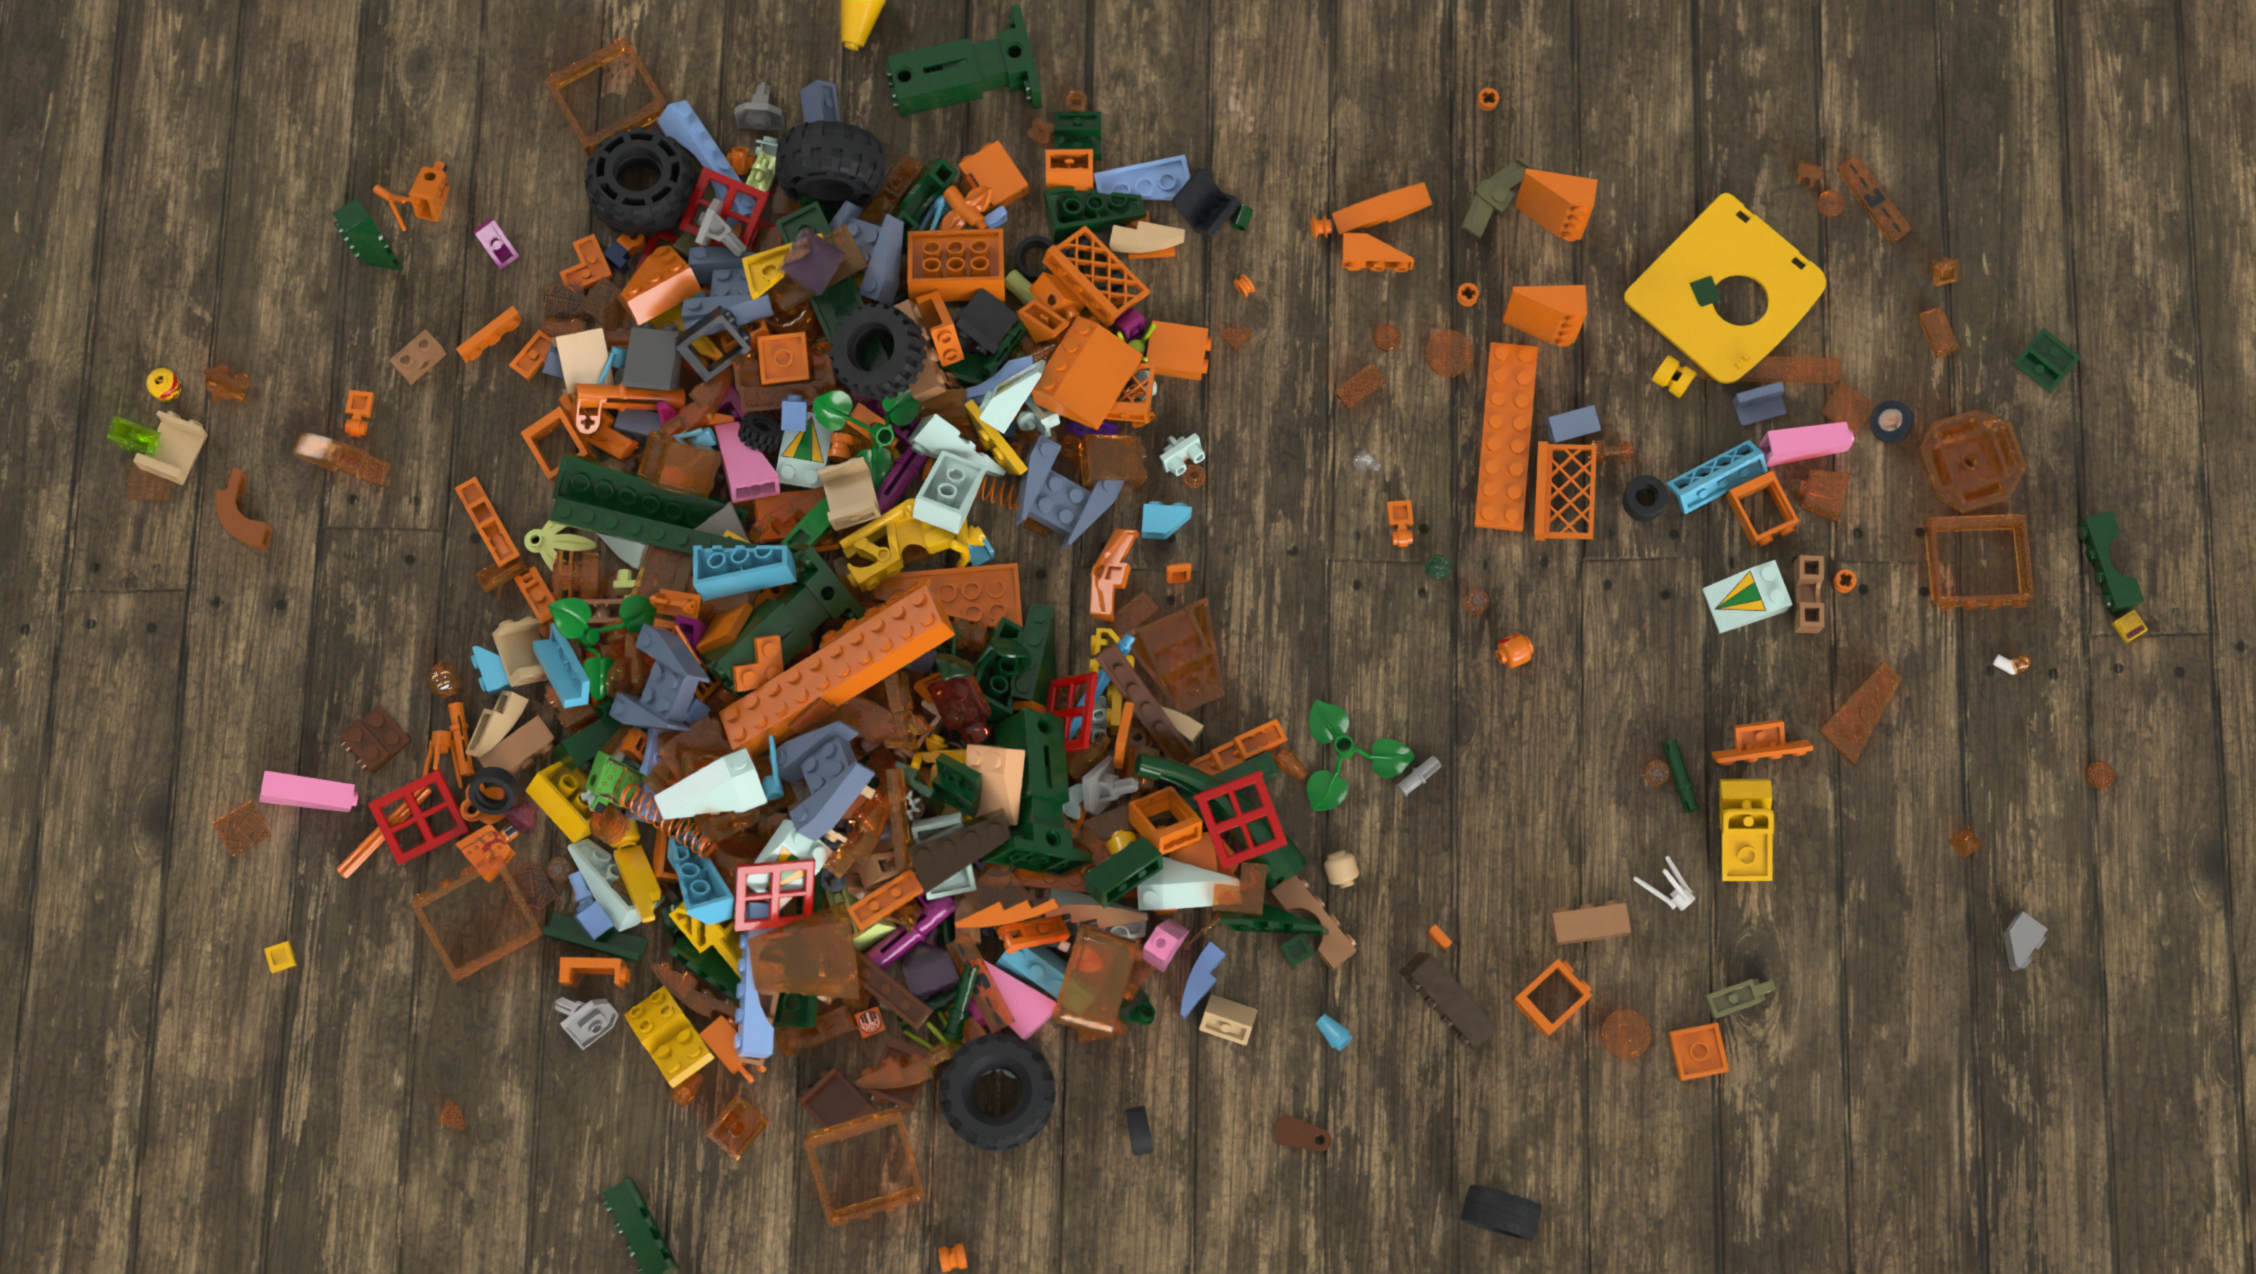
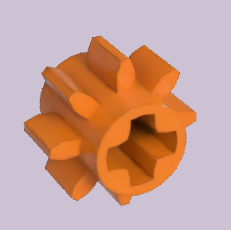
[726,147,755,175]

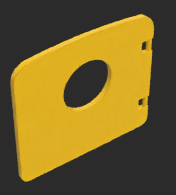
[1624,193,1826,384]

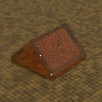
[704,1094,770,1160]

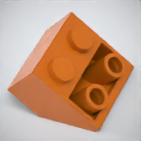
[1046,149,1093,192]

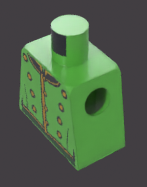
[585,751,646,815]

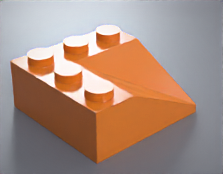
[617,245,702,325]

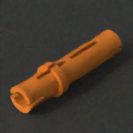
[448,702,475,777]

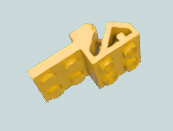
[1089,628,1134,735]
[1719,779,1774,881]
[669,897,762,979]
[624,985,714,1088]

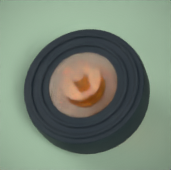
[1869,400,1914,444]

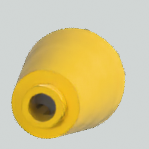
[841,0,886,51]

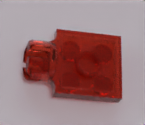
[927,674,992,745]

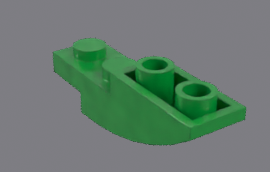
[781,497,833,567]

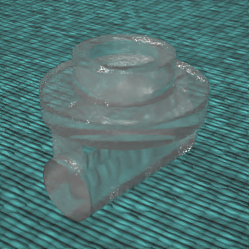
[1354,450,1381,474]

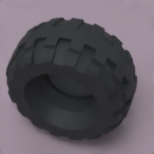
[775,120,885,210]
[585,127,695,237]
[939,1033,1056,1151]

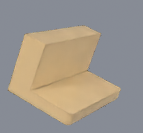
[1199,994,1258,1046]

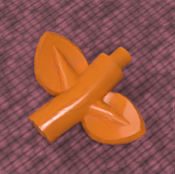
[940,185,992,230]

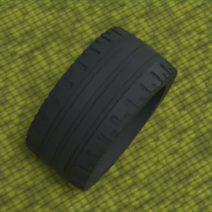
[1461,1185,1542,1241]

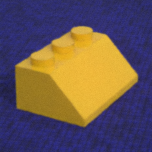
[525,761,616,843]

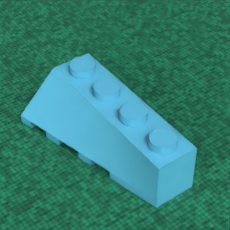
[693,545,796,601]
[667,830,734,925]
[994,935,1101,1016]

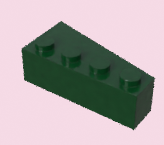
[959,617,1024,724]

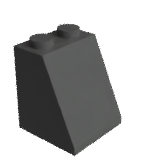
[622,323,684,391]

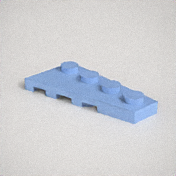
[1093,155,1190,200]

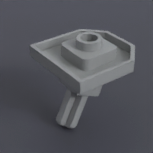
[734,82,785,131]
[695,198,747,257]
[1082,756,1139,816]
[554,997,619,1050]

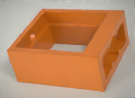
[521,406,596,483]
[1725,471,1799,547]
[1128,786,1202,855]
[1512,959,1593,1038]

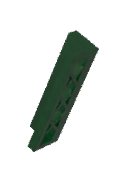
[542,913,649,964]

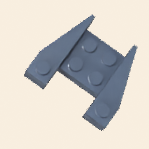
[829,201,904,306]
[682,246,773,335]
[1015,435,1124,550]
[609,624,710,732]
[768,720,875,841]

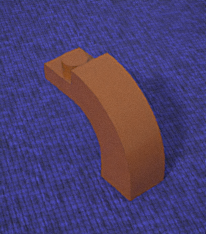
[215,468,273,552]

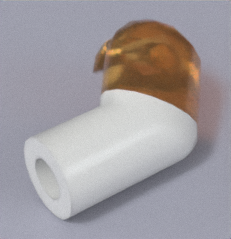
[1993,654,2031,674]

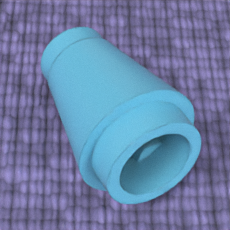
[1316,1014,1352,1051]

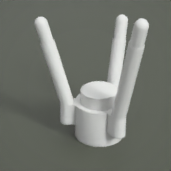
[1633,856,1696,911]

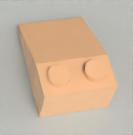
[965,744,1025,825]

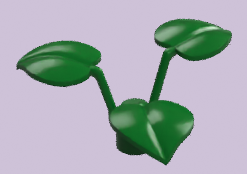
[813,386,921,491]
[548,595,656,700]
[1307,700,1414,811]

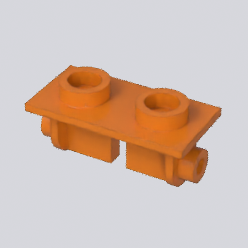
[650,589,702,619]

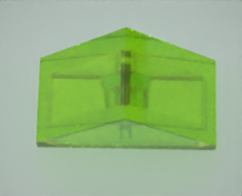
[106,415,161,455]

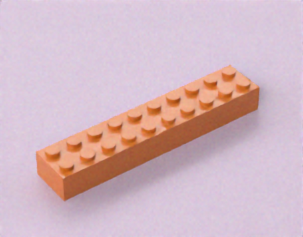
[719,585,955,760]

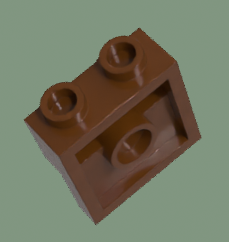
[339,704,412,774]

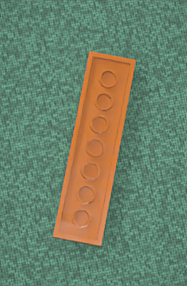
[1474,342,1538,532]

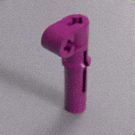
[870,419,930,521]
[865,875,959,970]

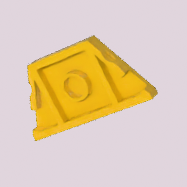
[964,399,1028,475]

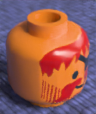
[1495,633,1534,668]

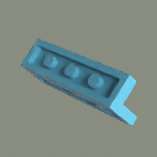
[1666,440,1768,514]
[533,623,590,708]

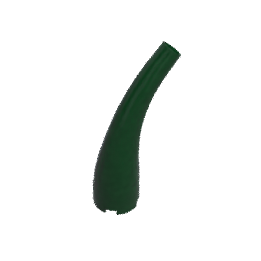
[1134,753,1308,890]

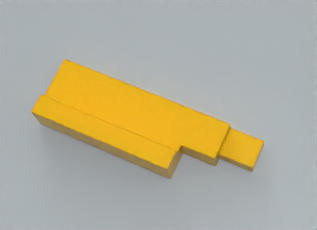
[613,845,661,923]

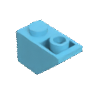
[1142,501,1192,539]
[471,646,519,697]

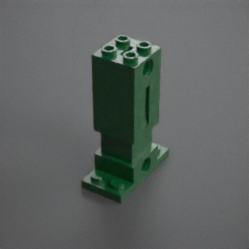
[885,4,1042,117]
[702,541,865,697]
[983,708,1093,877]

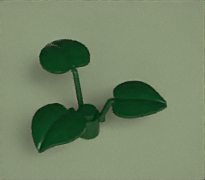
[935,621,1031,690]

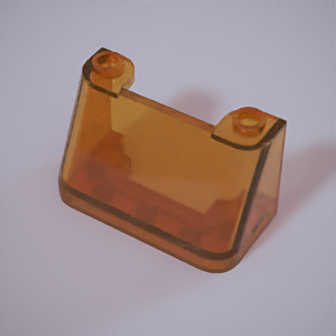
[1051,923,1143,1038]

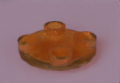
[606,656,647,700]

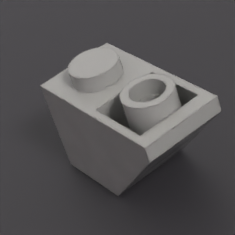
[2003,911,2048,971]

